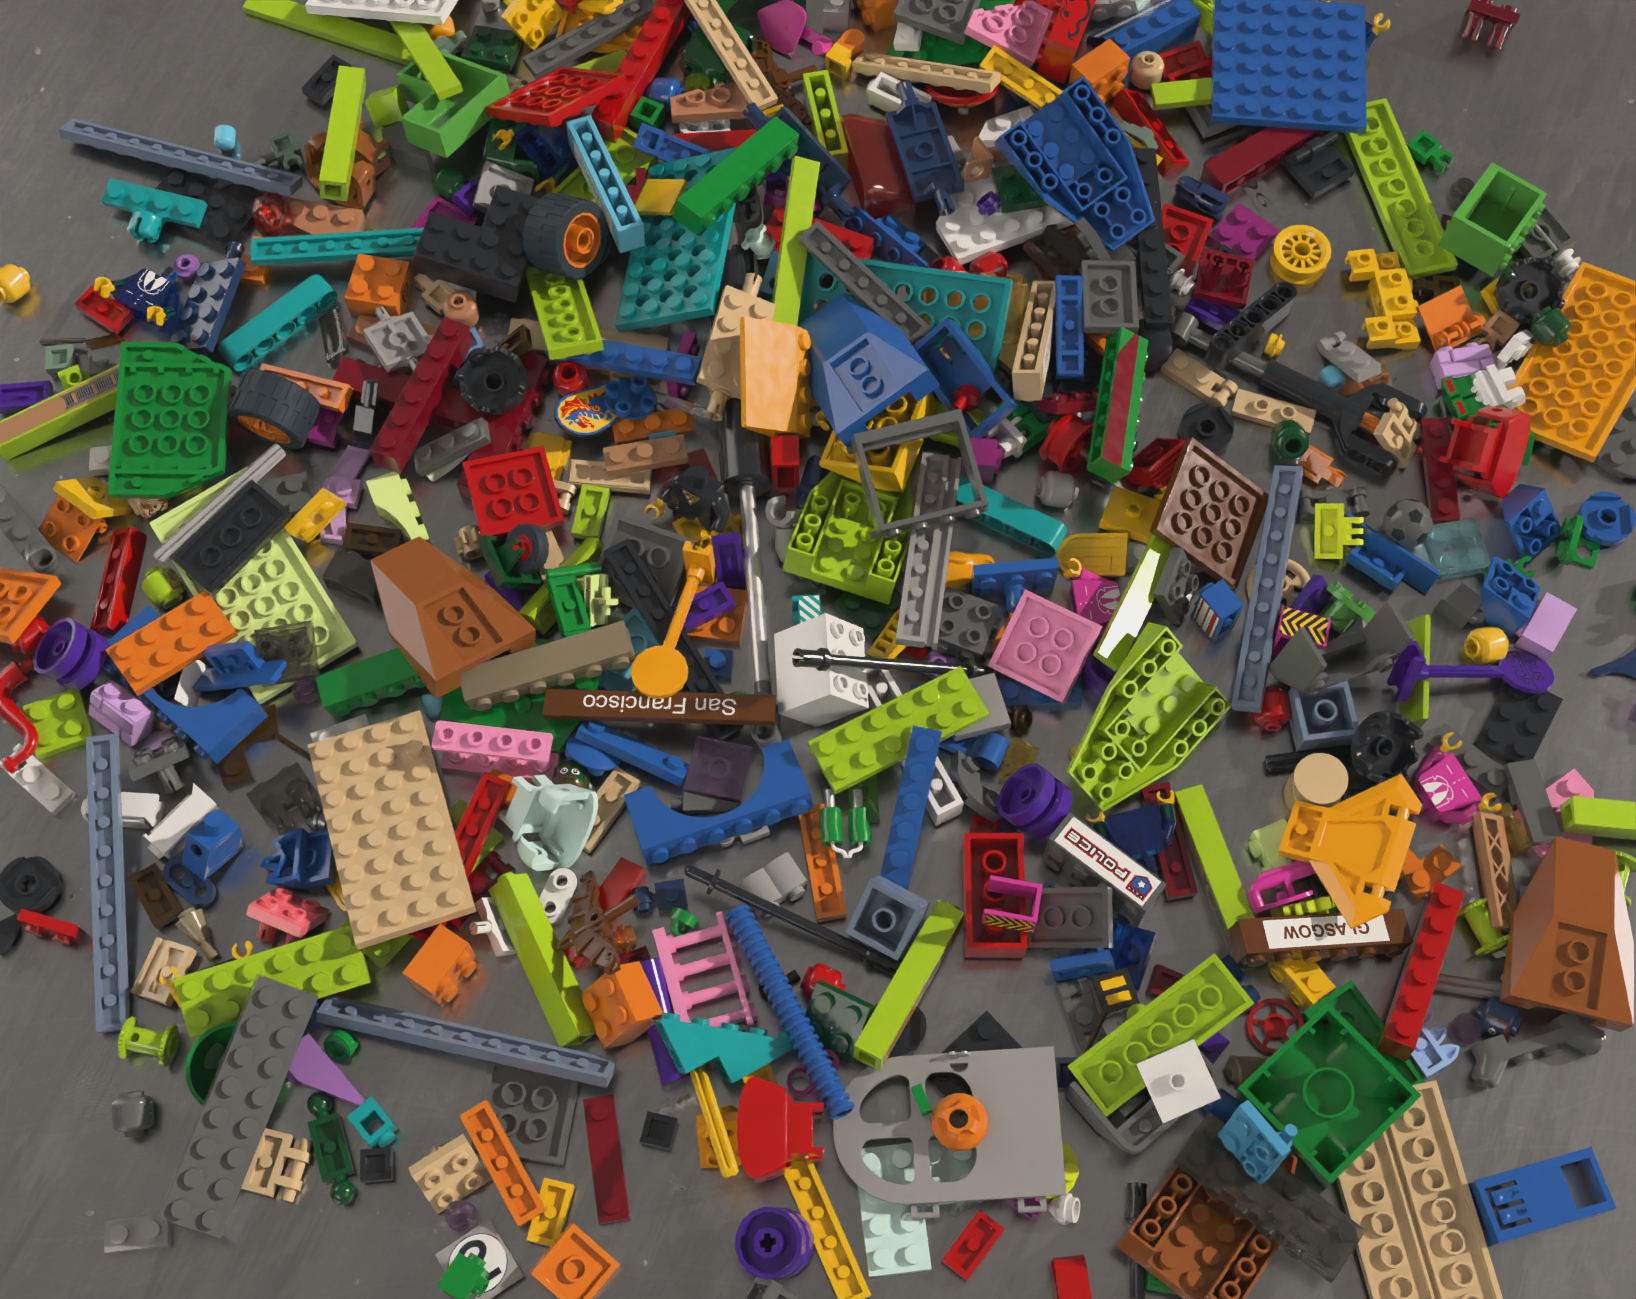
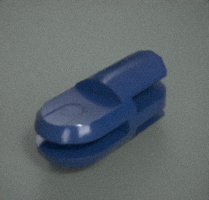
[1175,176,1231,220]
[794,455,831,509]

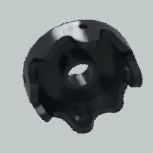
[1496,257,1565,324]
[458,346,529,416]
[1351,711,1424,784]

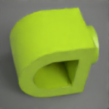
[57,364,91,390]

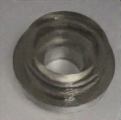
[1449,178,1475,203]

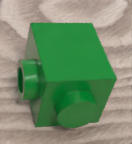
[437,1252,490,1299]

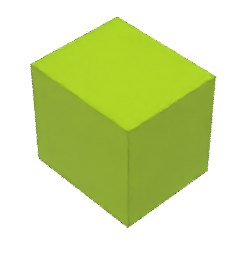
[365,84,410,128]

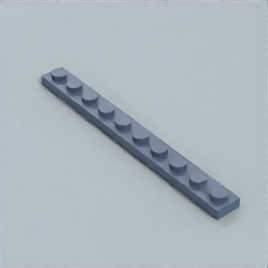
[59,118,303,196]
[1231,465,1303,713]
[86,734,130,1033]
[316,995,617,1088]

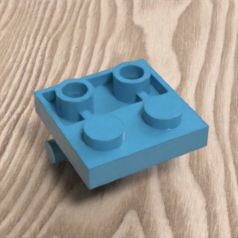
[1218,1100,1298,1185]

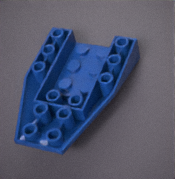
[994,76,1155,252]
[799,293,940,448]

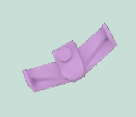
[319,446,372,545]

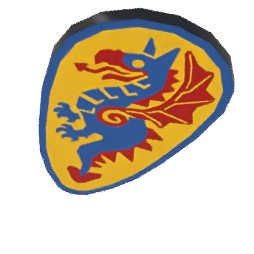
[554,385,621,438]

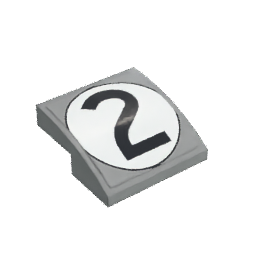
[435,1219,524,1299]

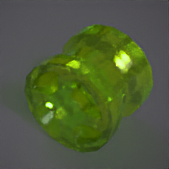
[685,73,710,92]

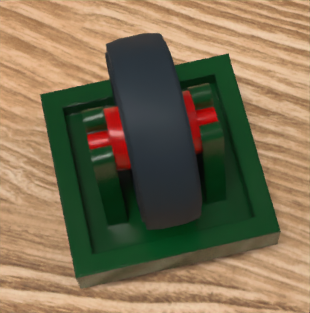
[478,524,549,591]

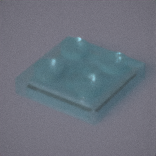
[1424,518,1491,580]

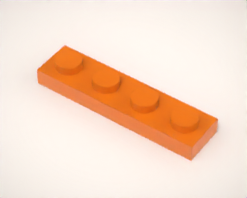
[259,363,354,413]
[798,803,847,922]
[459,1099,547,1227]

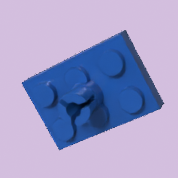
[969,558,1059,613]

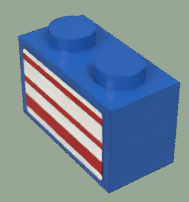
[1191,579,1244,642]

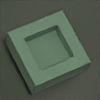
[45,344,76,375]

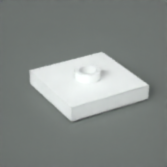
[1136,1039,1221,1123]

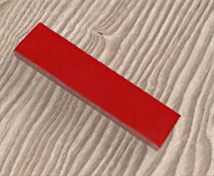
[1112,90,1190,176]
[664,129,756,163]
[90,527,147,635]
[562,857,646,969]

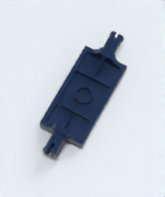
[886,80,965,216]
[743,102,855,222]
[171,241,246,357]

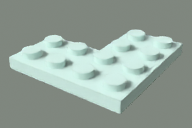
[857,1140,977,1278]

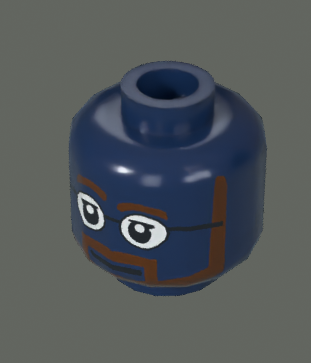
[1475,996,1524,1040]

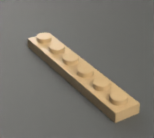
[684,0,778,110]
[852,52,1001,94]

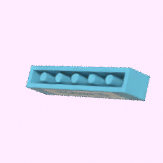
[566,115,645,253]

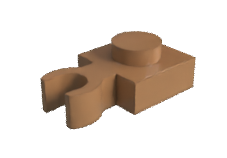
[1477,309,1520,353]

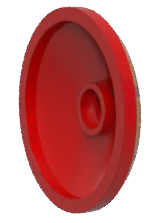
[925,68,1001,109]

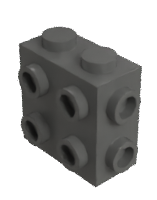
[929,586,1002,665]

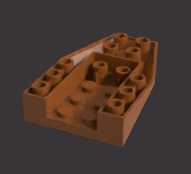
[370,536,536,699]
[1499,836,1634,1032]
[1117,1137,1298,1299]

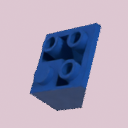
[1502,484,1561,565]
[1481,555,1541,638]

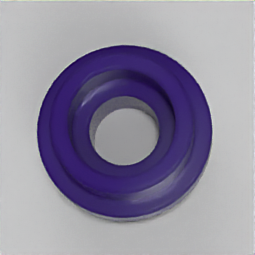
[976,191,1001,216]

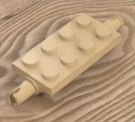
[696,273,776,421]

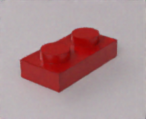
[74,285,134,335]
[17,909,86,945]
[941,1209,1005,1281]

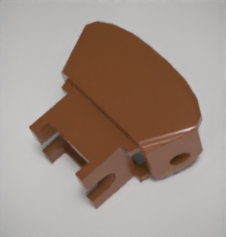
[304,120,391,210]

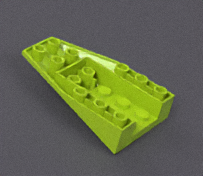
[782,471,914,605]
[1066,622,1231,812]

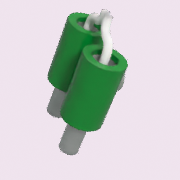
[819,789,872,859]

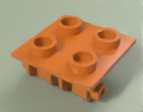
[1417,285,1485,352]
[38,494,108,563]

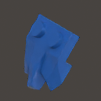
[260,828,337,889]

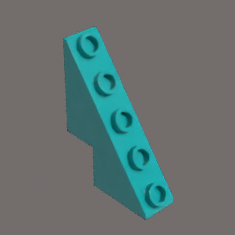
[653,1012,795,1083]

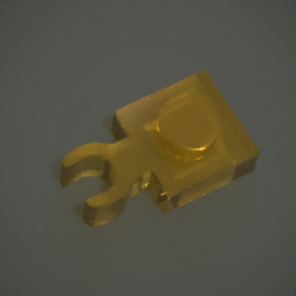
[998,736,1040,785]
[1494,803,1533,858]

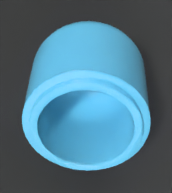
[214,125,236,151]
[1318,365,1346,391]
[421,693,443,719]

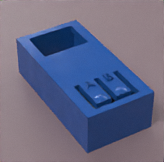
[913,318,1020,438]
[1468,1147,1616,1247]

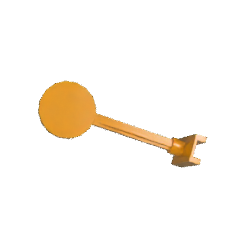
[631,541,717,698]

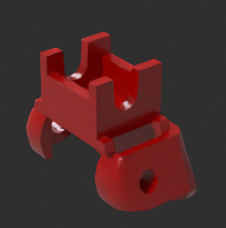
[1439,406,1531,499]
[737,1076,824,1183]

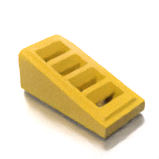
[866,608,907,659]

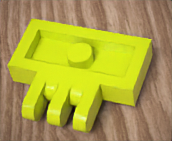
[1314,503,1364,559]
[1270,895,1335,917]

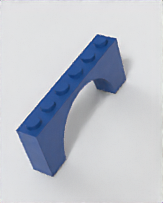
[102,605,268,764]
[623,739,814,866]

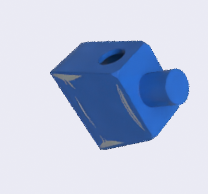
[182,810,245,881]

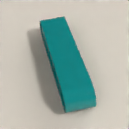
[218,274,338,371]
[956,475,1068,555]

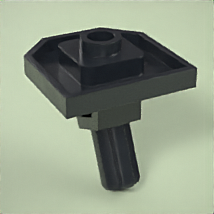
[336,379,390,450]

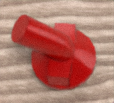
[951,384,981,412]

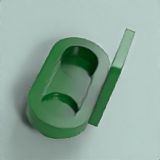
[1554,514,1600,568]

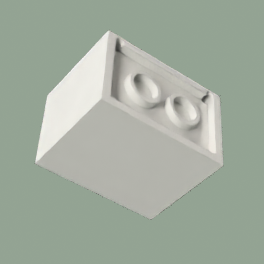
[774,613,869,727]

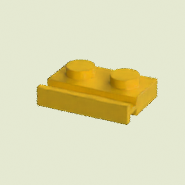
[284,488,347,543]

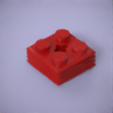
[1126,437,1185,489]

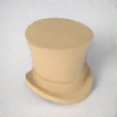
[1284,753,1348,813]

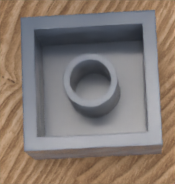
[1288,680,1359,752]
[845,875,931,961]

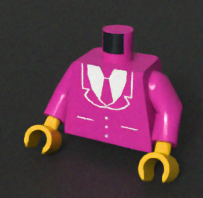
[1063,558,1122,636]
[1411,732,1502,825]

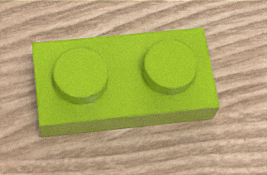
[571,484,610,539]

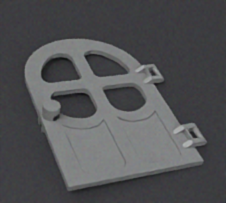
[833,1046,1066,1219]

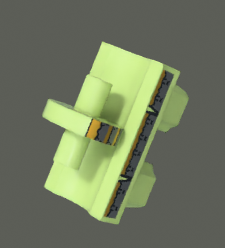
[577,574,619,627]

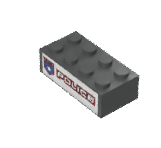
[1043,812,1167,927]

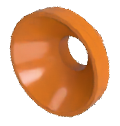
[931,1093,988,1151]

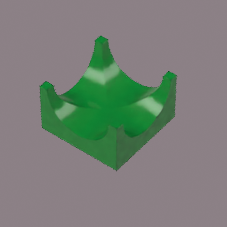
[1236,1002,1421,1189]

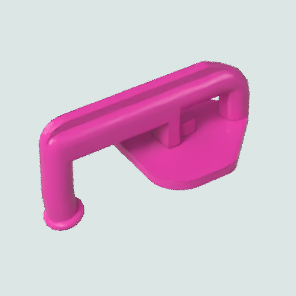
[758,0,836,56]
[1247,861,1315,914]

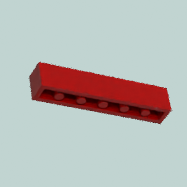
[1377,882,1465,1061]

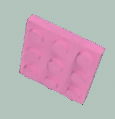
[988,589,1103,704]

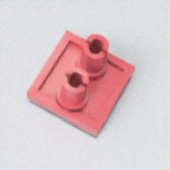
[246,888,329,945]

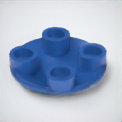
[604,375,657,420]
[564,732,621,776]

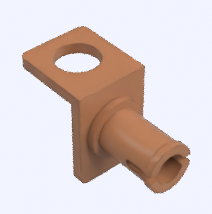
[963,136,1008,184]

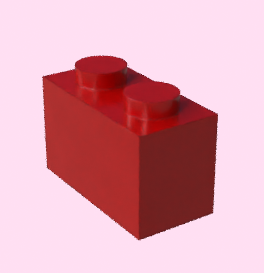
[771,433,800,490]

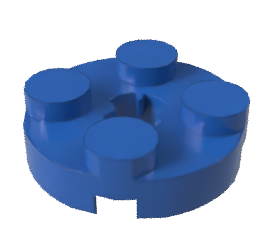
[1577,492,1636,546]

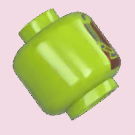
[141,566,185,609]

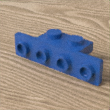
[845,205,930,268]
[1344,512,1440,594]
[192,641,287,692]

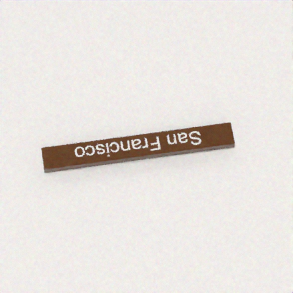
[543,689,777,726]

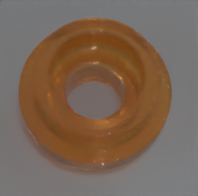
[613,924,636,953]

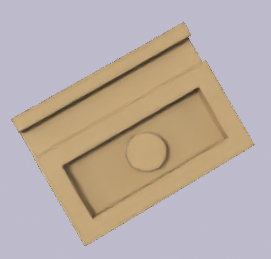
[130,937,197,1007]

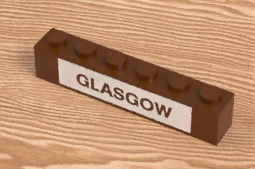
[1228,909,1413,967]

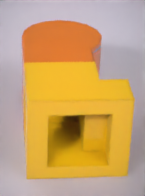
[825,29,864,81]

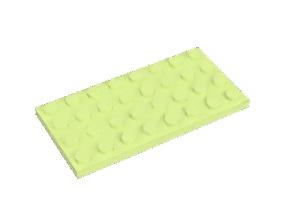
[149,467,359,704]

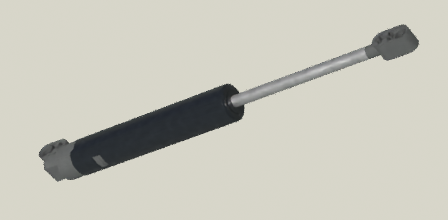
[709,186,782,750]

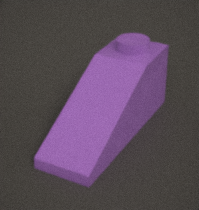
[286,1034,366,1107]

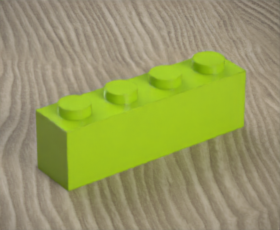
[803,70,848,171]

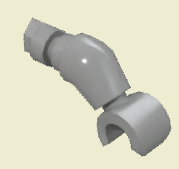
[765,495,820,586]

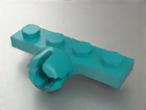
[101,178,208,243]

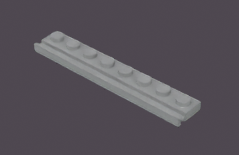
[895,452,962,650]

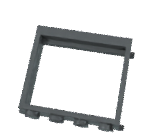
[846,409,988,539]

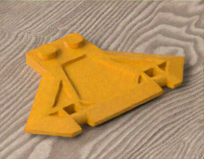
[1278,774,1422,929]

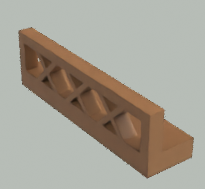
[1472,811,1518,936]

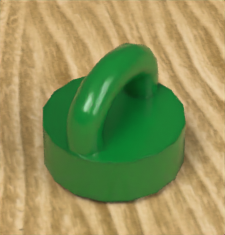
[668,907,699,937]
[323,1030,359,1062]

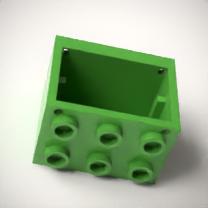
[1438,162,1547,277]

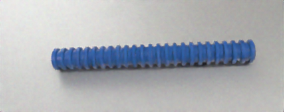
[725,904,855,1120]

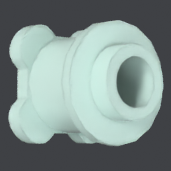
[741,224,776,260]

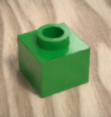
[630,96,665,130]

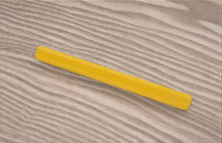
[690,1064,739,1178]

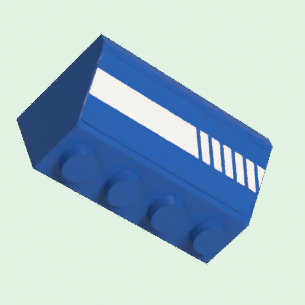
[1087,0,1201,68]

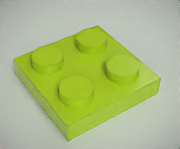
[23,689,95,760]

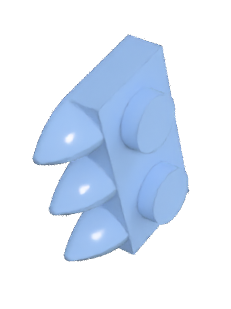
[1409,1009,1460,1079]

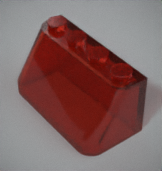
[840,113,918,219]

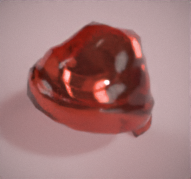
[252,192,292,237]

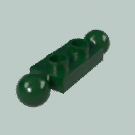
[307,1091,356,1205]

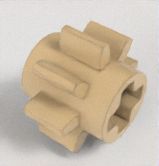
[454,525,483,559]

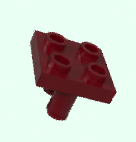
[1461,0,1521,50]
[1192,247,1254,310]

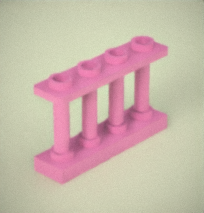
[432,721,560,782]
[652,911,758,1031]

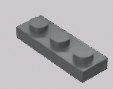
[413,417,491,477]
[1425,723,1510,802]

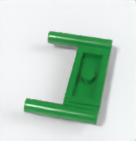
[545,562,602,638]

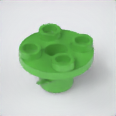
[1323,581,1376,633]

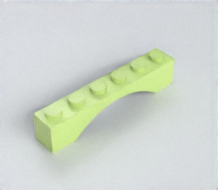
[366,472,429,541]

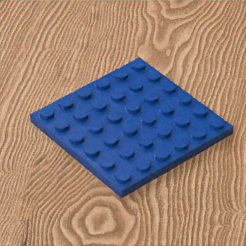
[1211,0,1367,134]

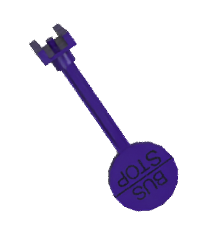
[1387,641,1555,702]

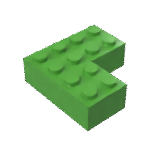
[396,50,510,158]

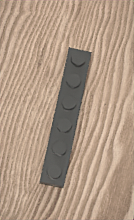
[523,0,658,79]
[798,221,930,346]

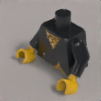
[644,465,730,549]

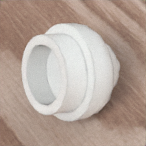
[1047,1193,1080,1225]

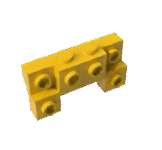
[1344,248,1420,351]

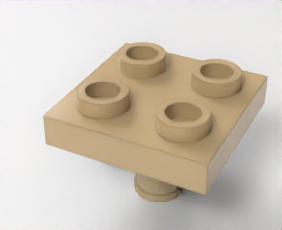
[408,1134,492,1214]

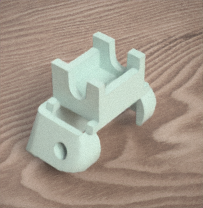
[498,775,598,871]

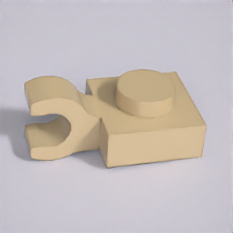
[413,273,456,315]

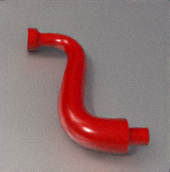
[0,656,39,774]

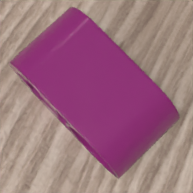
[787,1049,839,1101]

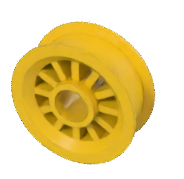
[1270,225,1331,285]

